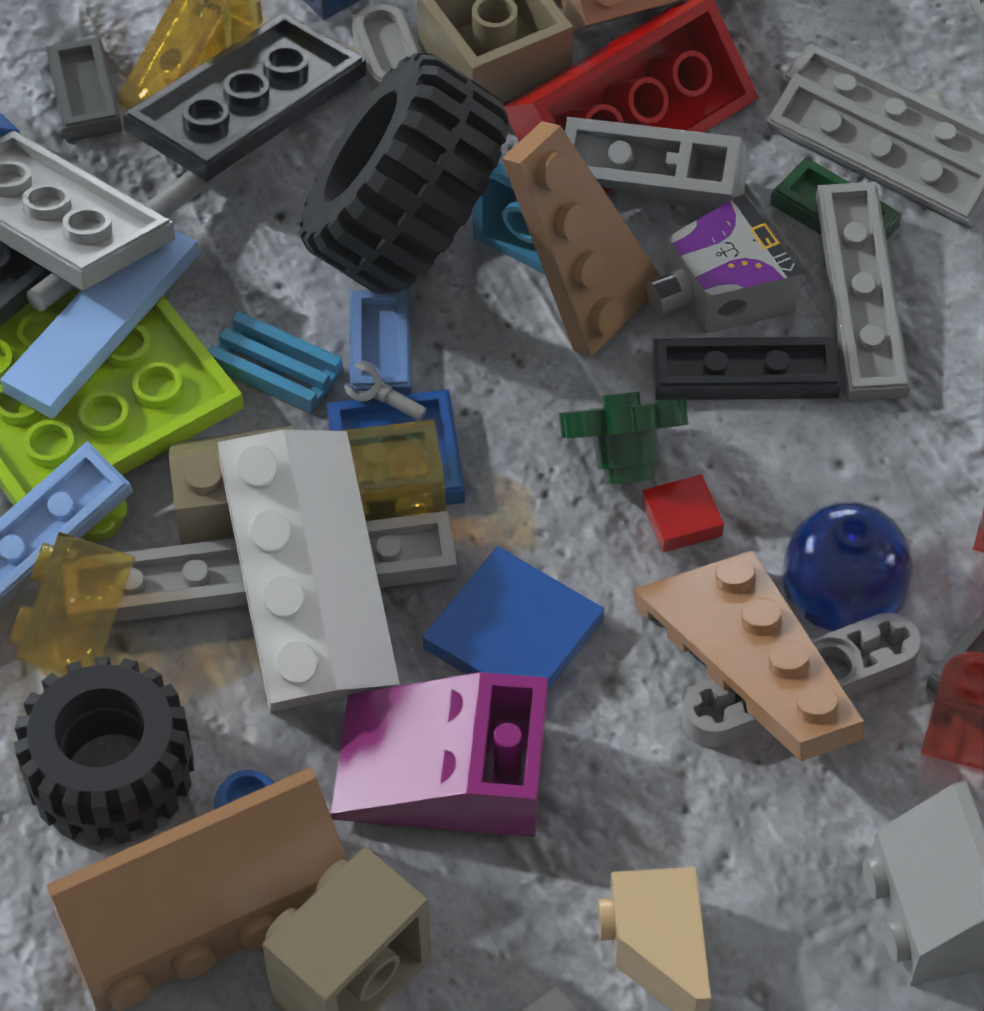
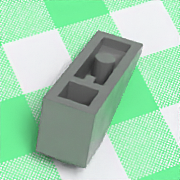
[565,117,750,209]

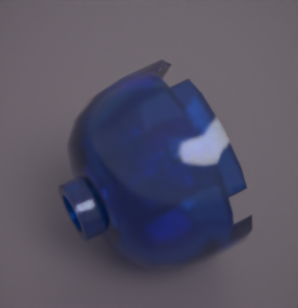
[782,501,913,631]

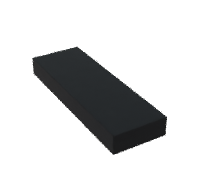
[652,337,841,400]

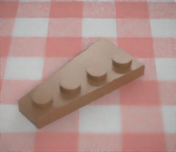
[502,121,661,357]
[633,550,864,761]

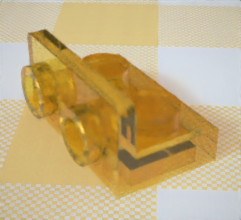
[340,419,446,521]
[10,532,136,674]

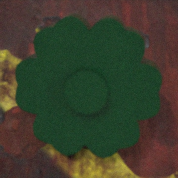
[559,391,689,484]

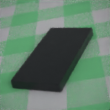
[123,12,366,182]

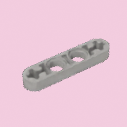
[681,612,921,748]

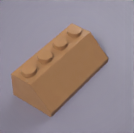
[46,767,348,1011]

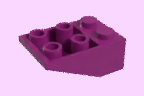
[331,672,548,837]

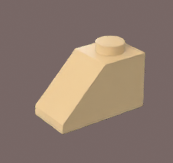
[597,867,711,1011]

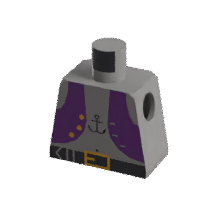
[646,194,801,333]

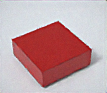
[642,474,724,553]

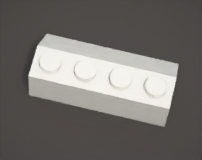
[218,429,400,712]

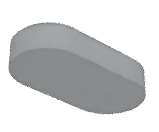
[352,4,421,89]

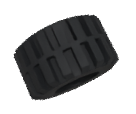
[14,656,194,845]

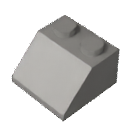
[863,781,984,986]

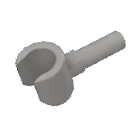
[344,361,427,422]

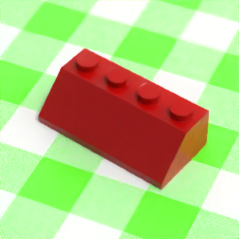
[504,0,759,193]

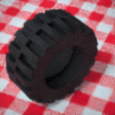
[299,53,509,294]

